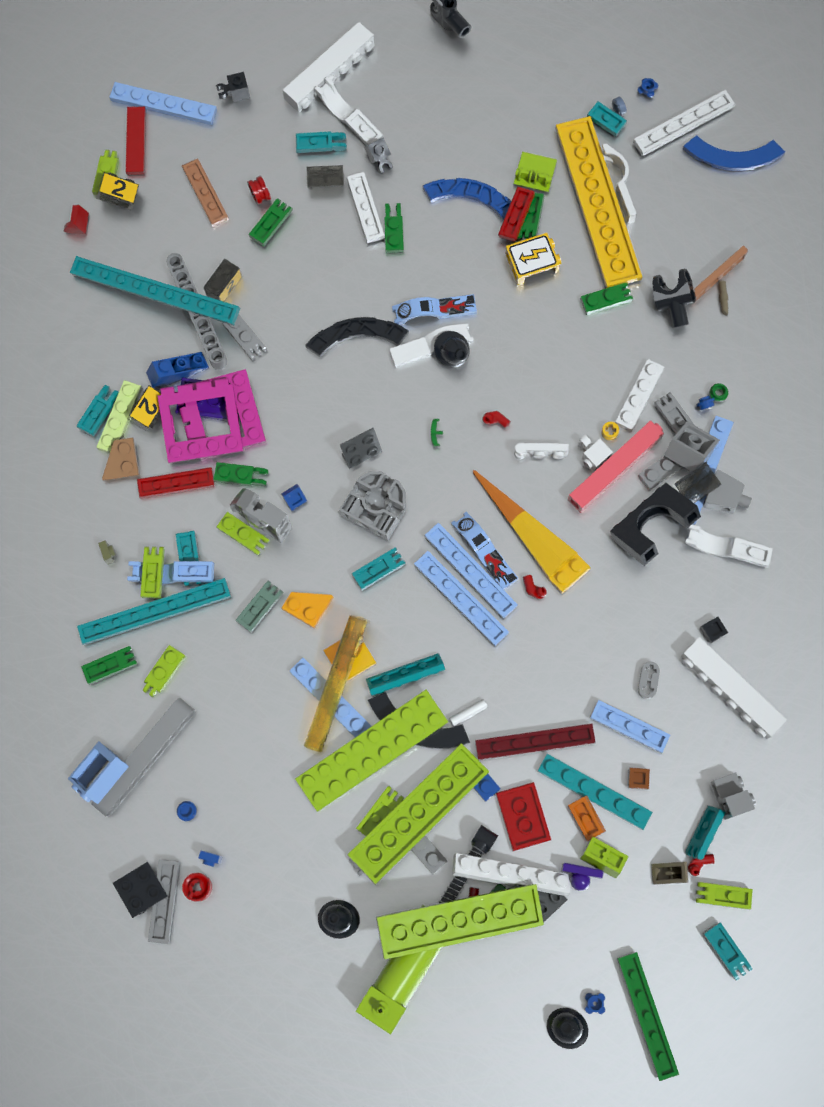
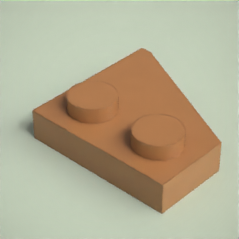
[102,438,140,480]

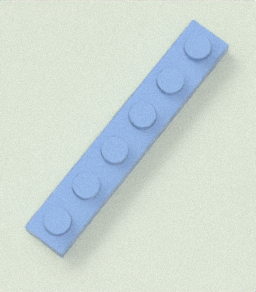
[109,82,217,125]
[685,416,734,525]
[425,523,518,619]
[414,551,509,646]
[290,658,371,737]

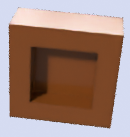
[628,768,650,790]

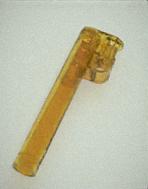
[304,615,370,752]

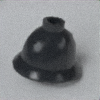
[434,331,470,368]
[318,900,360,939]
[547,1008,589,1049]

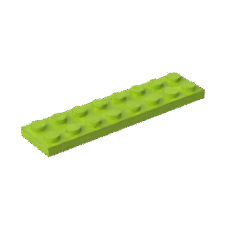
[295,689,448,812]
[347,743,489,885]
[376,884,544,960]

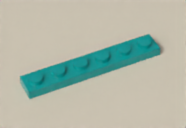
[537,754,653,830]

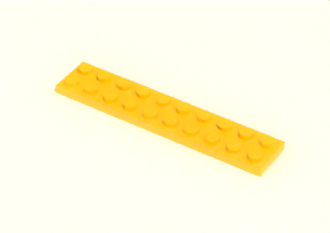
[555,116,642,288]

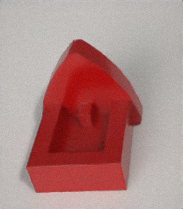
[63,205,89,234]

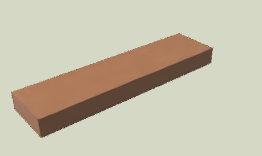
[182,158,229,227]
[694,245,748,302]

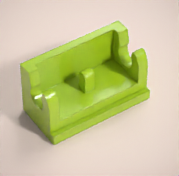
[580,837,629,879]

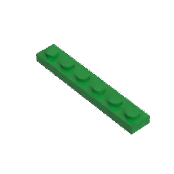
[617,952,679,1081]

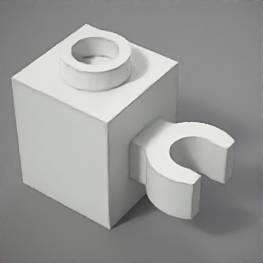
[579,435,613,472]

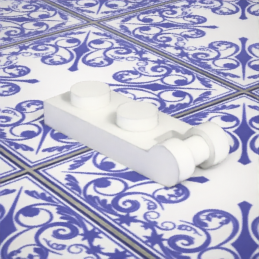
[514,443,568,459]

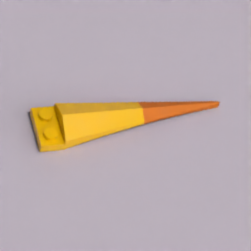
[473,470,591,594]

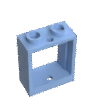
[68,741,129,804]

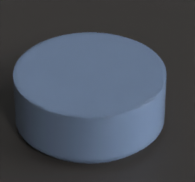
[612,97,627,116]

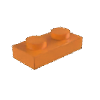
[568,795,606,841]

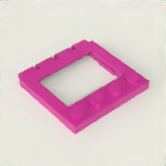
[175,369,266,459]
[158,378,244,463]

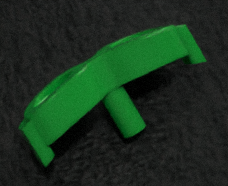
[431,419,443,446]

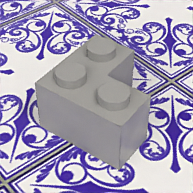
[710,773,756,820]

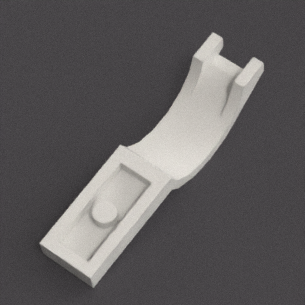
[314,77,383,146]
[602,143,637,224]
[389,323,474,368]
[685,525,773,568]

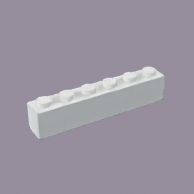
[283,22,375,112]
[681,637,787,739]

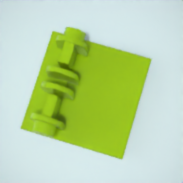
[514,152,557,192]

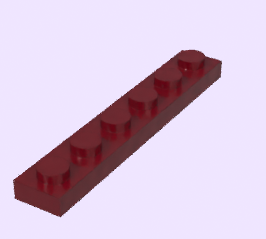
[475,724,596,760]

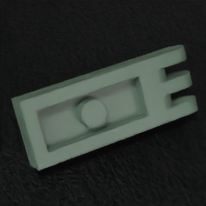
[236,580,284,633]

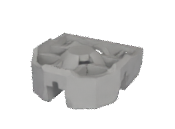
[338,471,406,541]
[230,488,292,543]

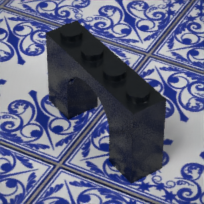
[610,483,701,566]

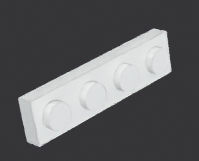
[347,172,385,244]
[615,359,664,432]

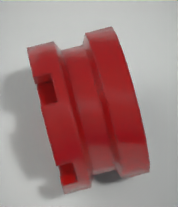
[247,175,271,205]
[182,873,212,902]

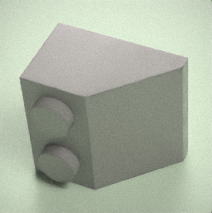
[664,421,720,475]

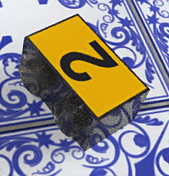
[96,172,139,210]
[203,258,242,302]
[127,385,161,431]

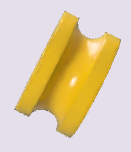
[601,422,619,440]

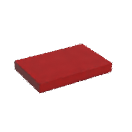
[496,782,551,851]

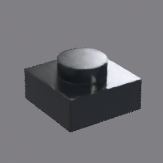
[700,616,729,643]

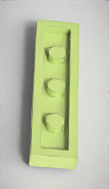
[97,380,143,453]

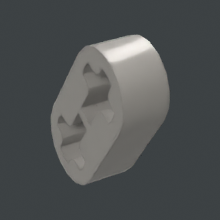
[638,662,660,699]

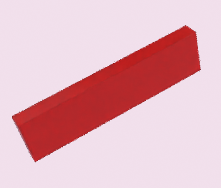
[126,107,146,175]
[137,467,215,499]

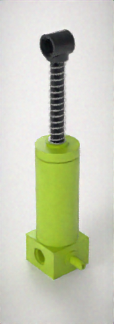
[355,825,499,1035]

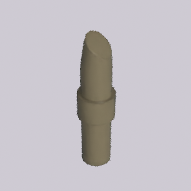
[718,281,729,316]

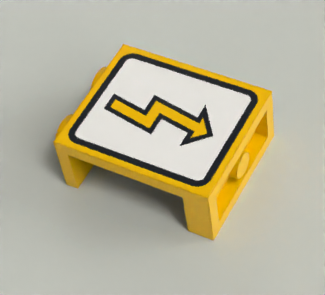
[505,233,561,286]

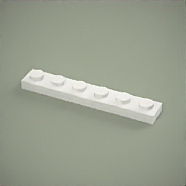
[633,90,735,156]
[452,853,571,896]

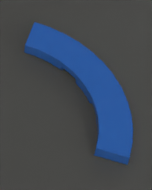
[683,135,785,171]
[423,178,511,221]

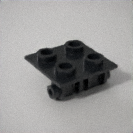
[113,862,168,918]

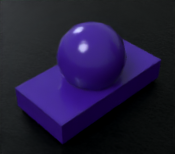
[561,863,604,891]

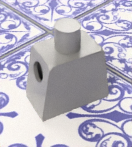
[702,470,752,513]

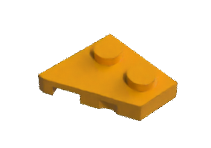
[281,592,334,629]

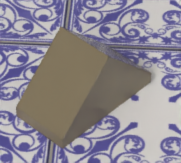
[652,862,688,884]

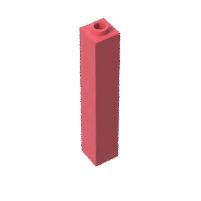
[568,420,664,513]

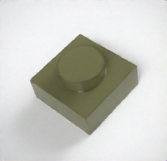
[98,541,116,565]

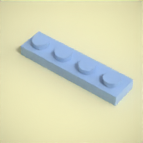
[590,700,670,753]

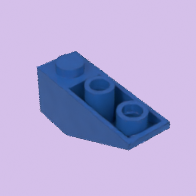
[146,352,209,388]

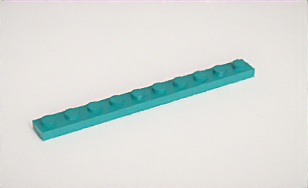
[70,256,240,326]

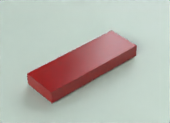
[498,186,535,242]

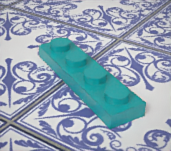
[366,653,445,696]

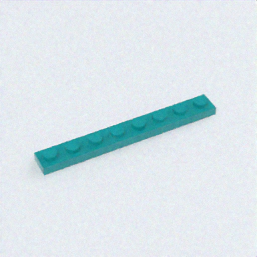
[77,578,231,645]

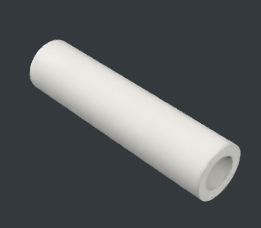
[449,699,488,726]

